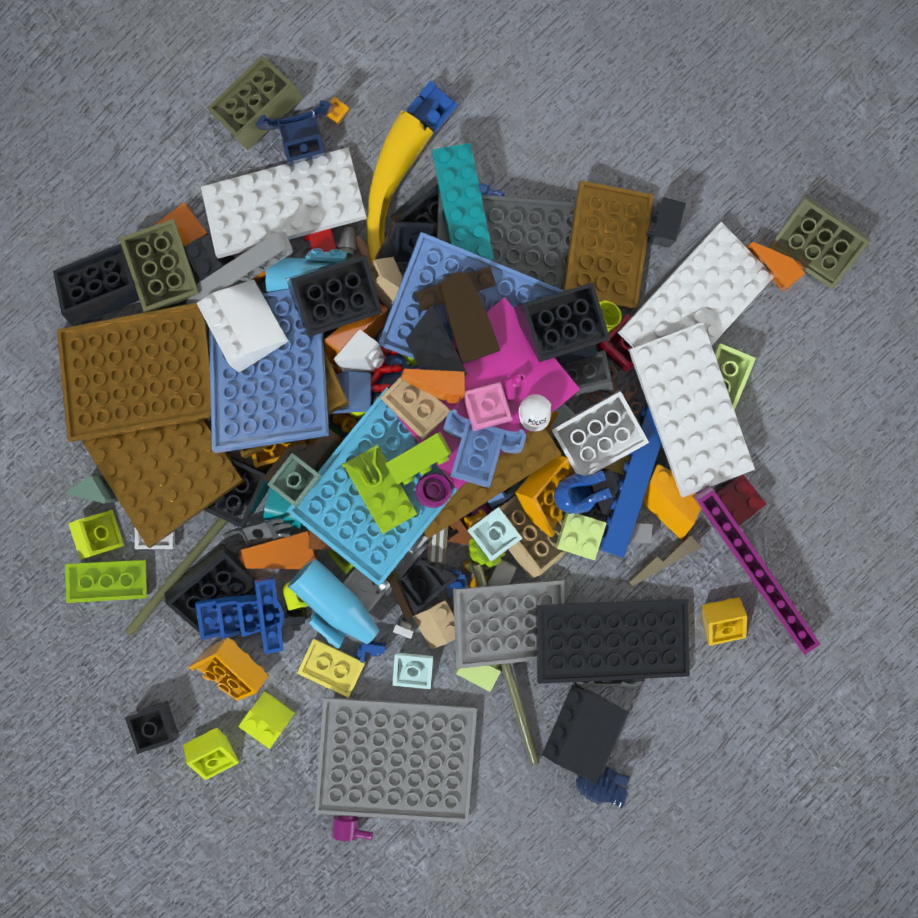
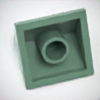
[267,453,321,508]
[67,475,117,504]

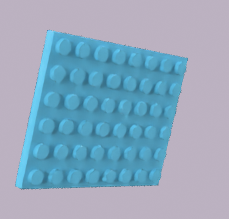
[287,387,457,587]

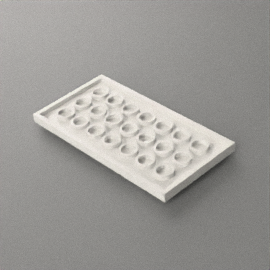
[201,147,367,258]
[618,222,773,348]
[629,322,755,497]

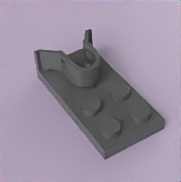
[557,350,614,395]

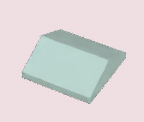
[468,507,522,561]
[393,652,433,689]

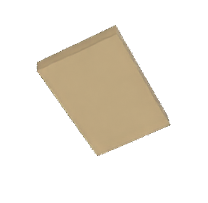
[380,377,451,440]

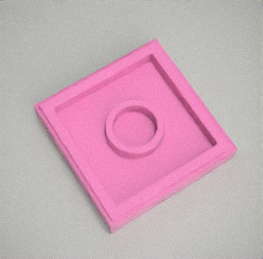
[463,382,512,431]

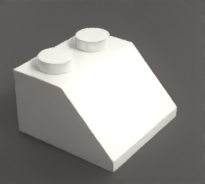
[334,330,385,373]

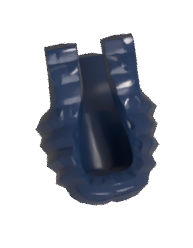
[576,766,630,808]

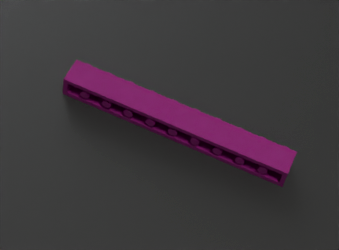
[692,485,821,655]

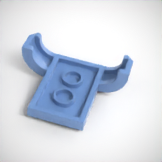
[444,409,526,488]

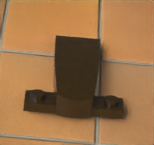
[414,266,501,364]

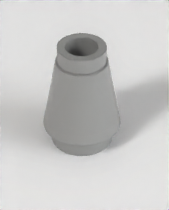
[337,227,356,257]

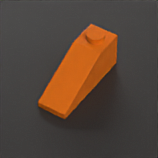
[746,242,805,291]
[401,369,465,403]

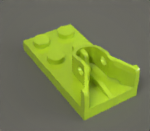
[342,444,417,534]
[65,560,147,603]

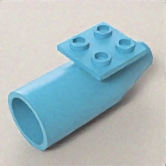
[288,558,379,648]

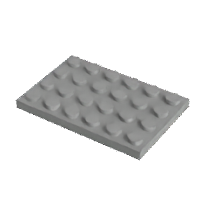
[453,580,565,669]

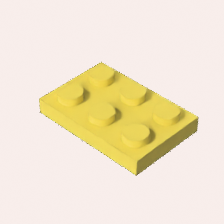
[297,638,366,698]

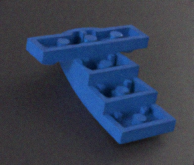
[195,577,284,654]

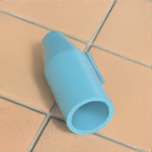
[266,249,347,293]

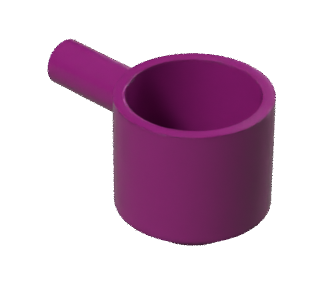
[332,815,373,841]

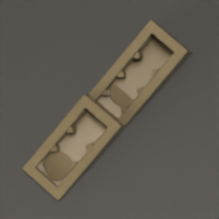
[627,534,701,586]

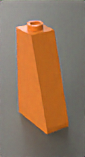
[325,303,388,373]
[240,530,319,569]

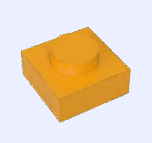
[326,96,350,125]

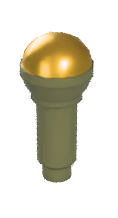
[462,559,492,573]

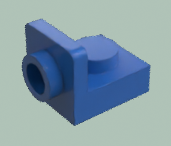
[447,569,466,597]
[357,641,387,663]

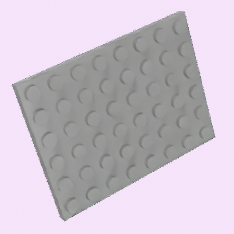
[315,697,477,823]

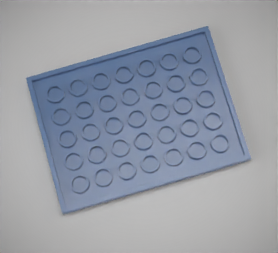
[378,232,564,359]
[209,289,329,453]

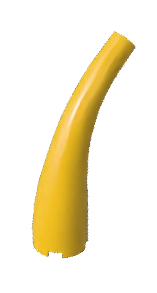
[367,110,434,263]

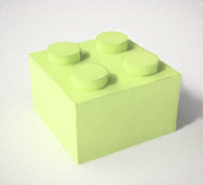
[555,513,606,560]

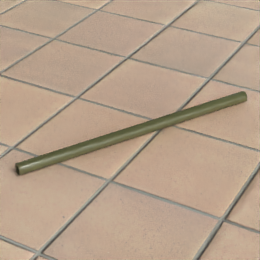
[125,470,261,636]
[472,563,540,765]

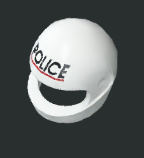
[519,394,551,432]

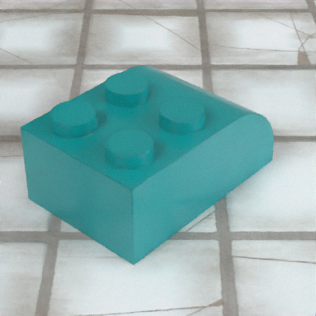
[263,487,303,530]

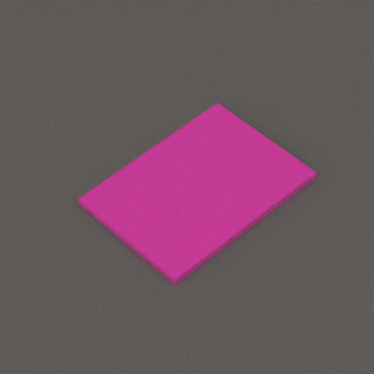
[393,298,580,490]

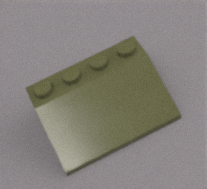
[207,56,303,151]
[769,194,870,289]
[119,219,199,312]

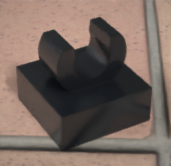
[285,608,307,631]

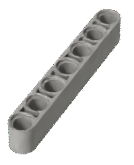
[186,231,293,305]

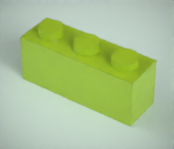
[385,432,452,485]

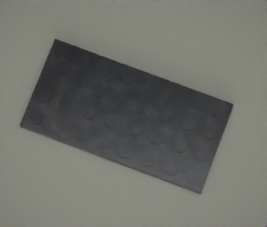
[535,599,690,684]

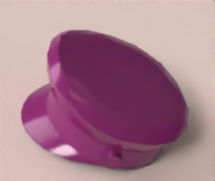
[415,473,452,508]

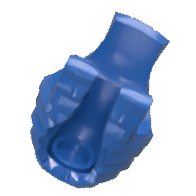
[554,471,612,514]

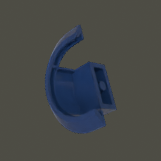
[256,100,333,165]

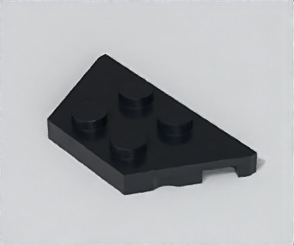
[375,221,437,262]
[405,305,467,376]
[400,558,459,622]

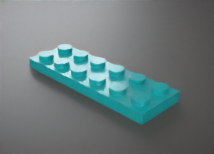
[431,143,494,261]

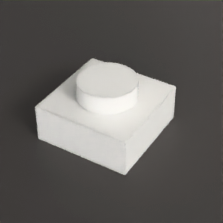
[393,621,414,639]

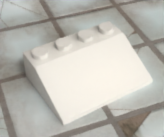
[197,279,288,372]
[551,390,649,476]

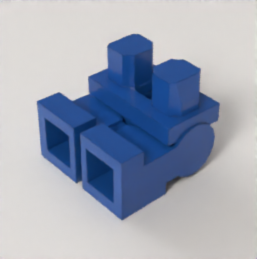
[407,80,458,134]

